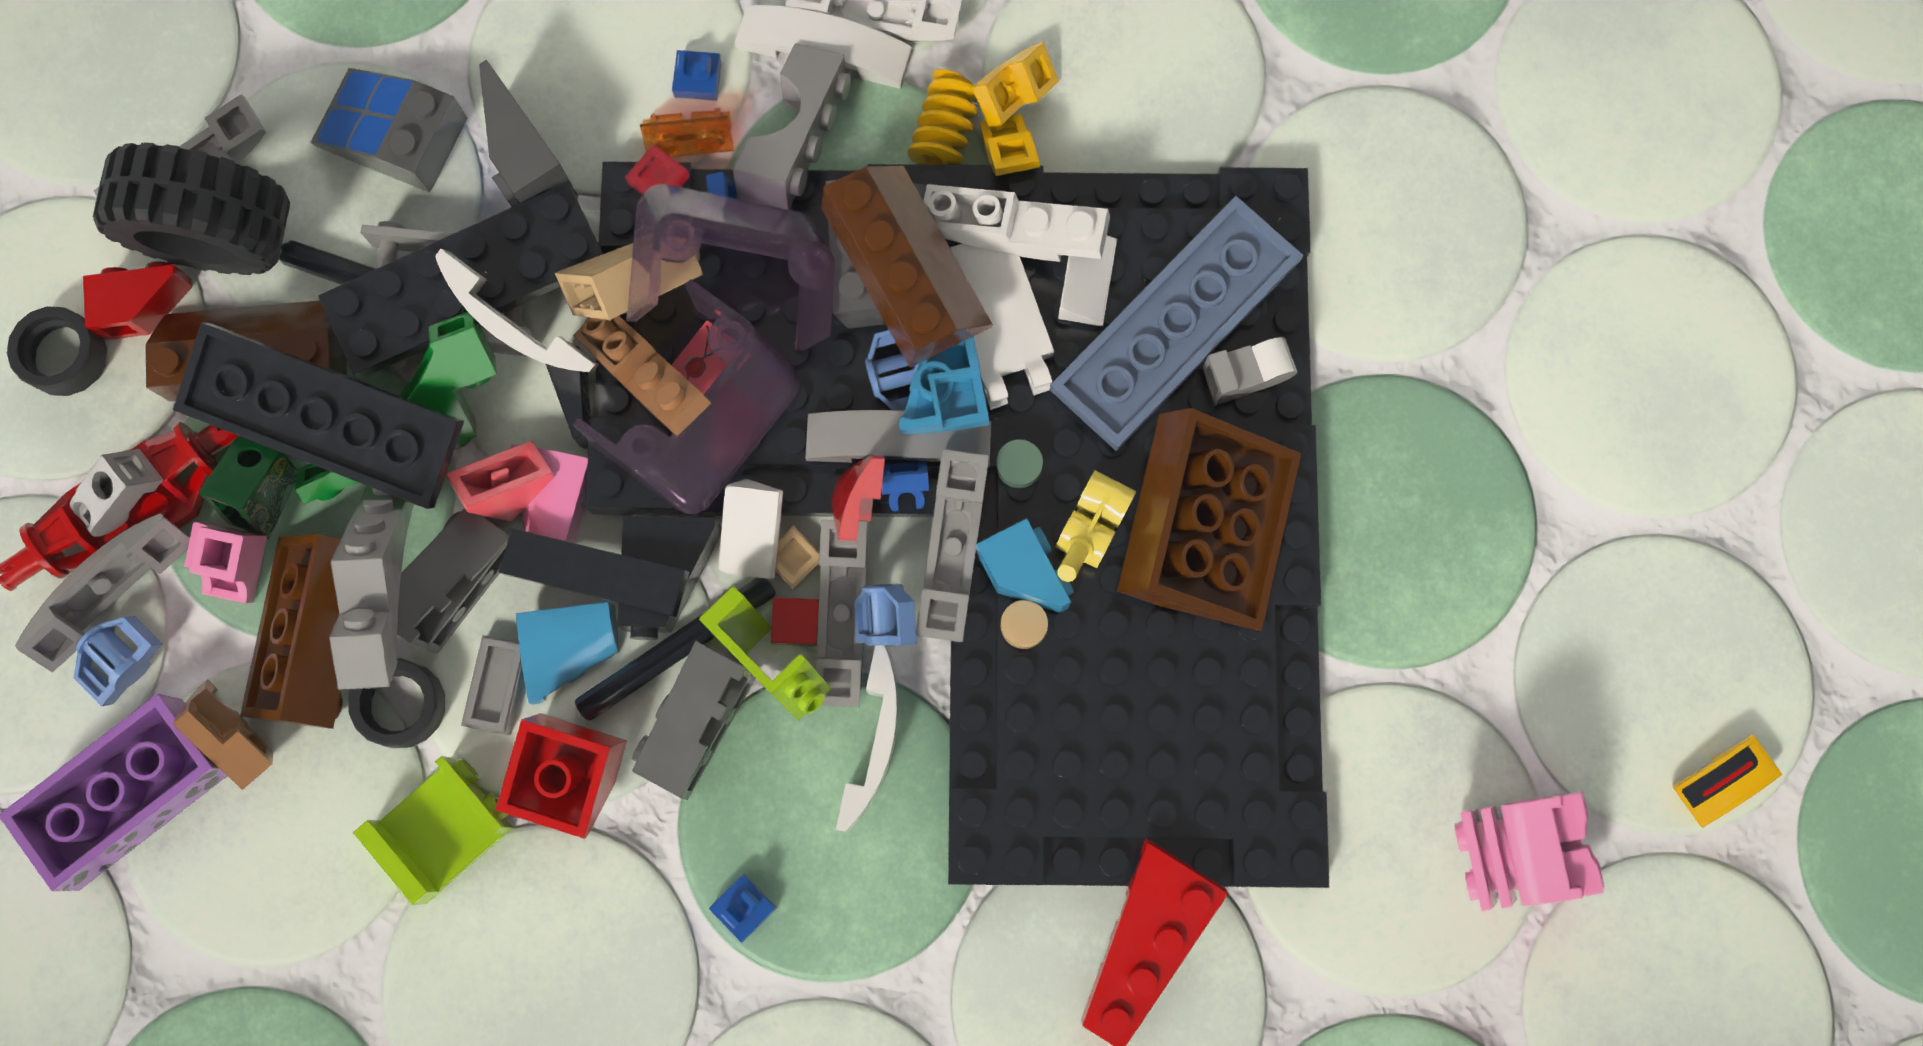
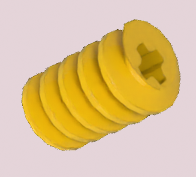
[907,69,978,165]

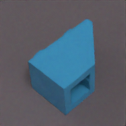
[976,519,1074,613]

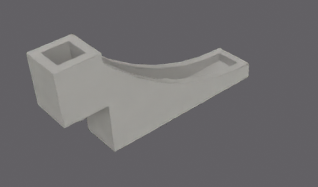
[330,486,414,690]

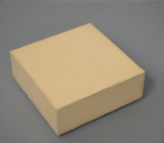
[775,525,820,591]

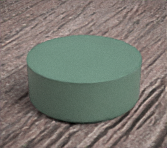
[996,440,1043,488]

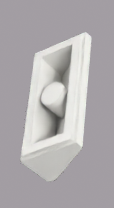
[1058,235,1117,326]
[718,479,783,579]

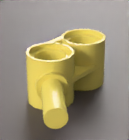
[1055,470,1136,582]

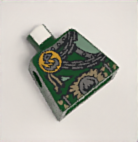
[199,436,297,539]

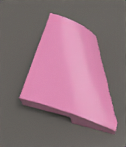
[510,445,589,543]

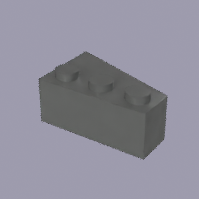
[632,641,756,800]

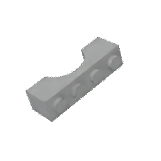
[733,43,851,212]

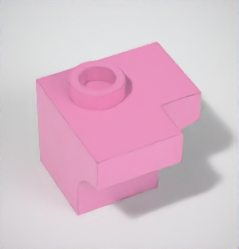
[184,522,267,603]

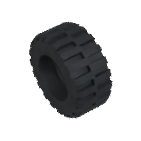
[93,142,290,275]

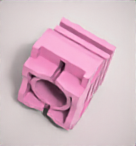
[1455,791,1605,911]

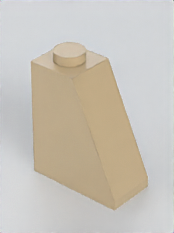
[555,231,703,320]

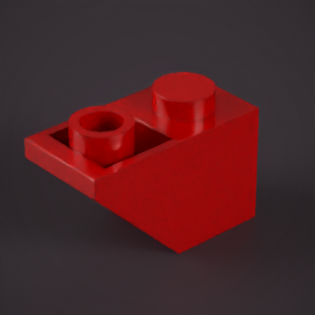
[83,261,192,340]

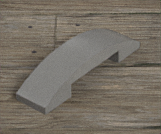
[93,94,266,196]
[805,410,991,468]
[916,449,989,642]
[15,514,190,673]
[814,519,868,707]

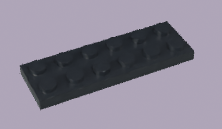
[318,182,603,380]
[173,322,464,509]

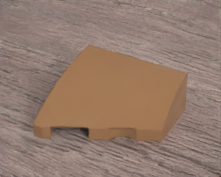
[172,679,273,790]

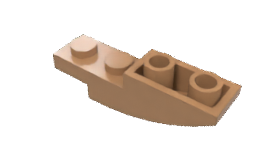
[573,316,711,436]

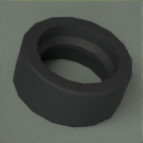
[6,306,107,396]
[348,658,445,748]

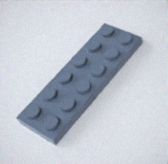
[1049,196,1303,451]

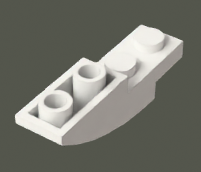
[923,184,1110,262]

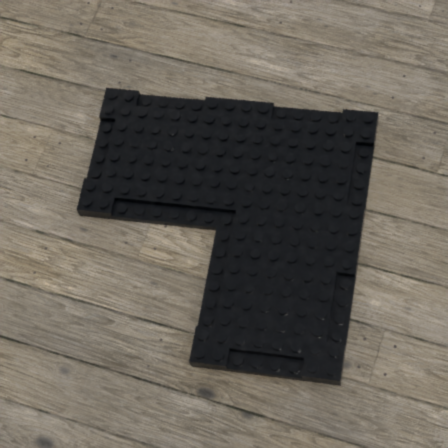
[585,161,1330,888]

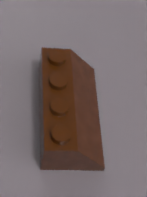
[821,166,993,367]
[145,300,347,402]
[240,534,343,729]

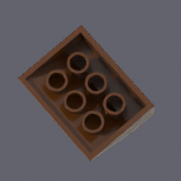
[1117,408,1301,631]

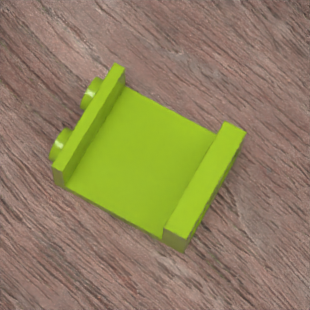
[699,586,832,721]
[353,756,513,905]

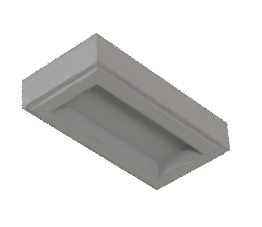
[461,635,524,735]

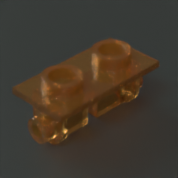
[640,108,734,159]

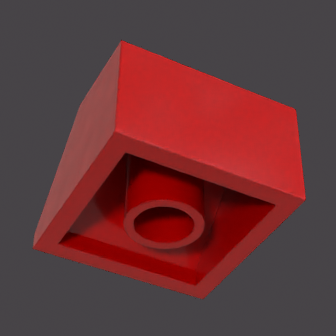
[496,713,627,839]

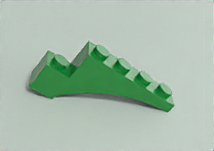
[295,312,497,504]

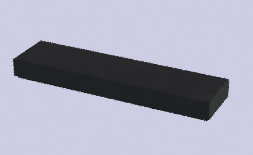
[499,528,689,617]

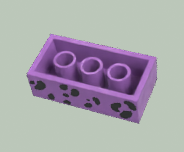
[0,694,227,892]

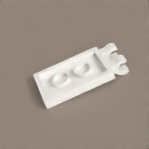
[950,244,1054,409]

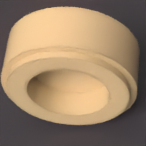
[1001,600,1048,649]

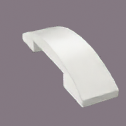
[785,0,963,41]
[735,5,912,89]
[435,249,599,372]
[836,645,898,833]

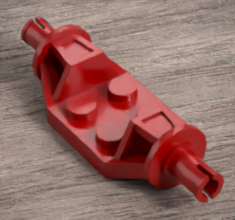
[0,422,238,591]

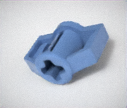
[865,330,919,411]
[854,584,917,646]
[73,616,163,707]

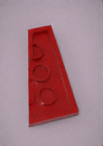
[1081,838,1228,1046]

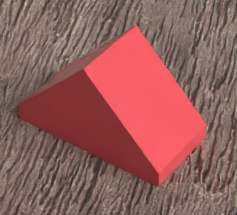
[446,441,553,522]

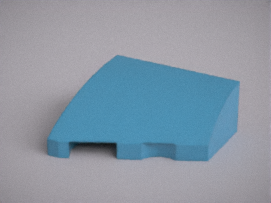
[899,336,989,434]
[516,602,619,705]

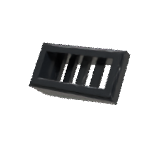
[545,346,591,449]

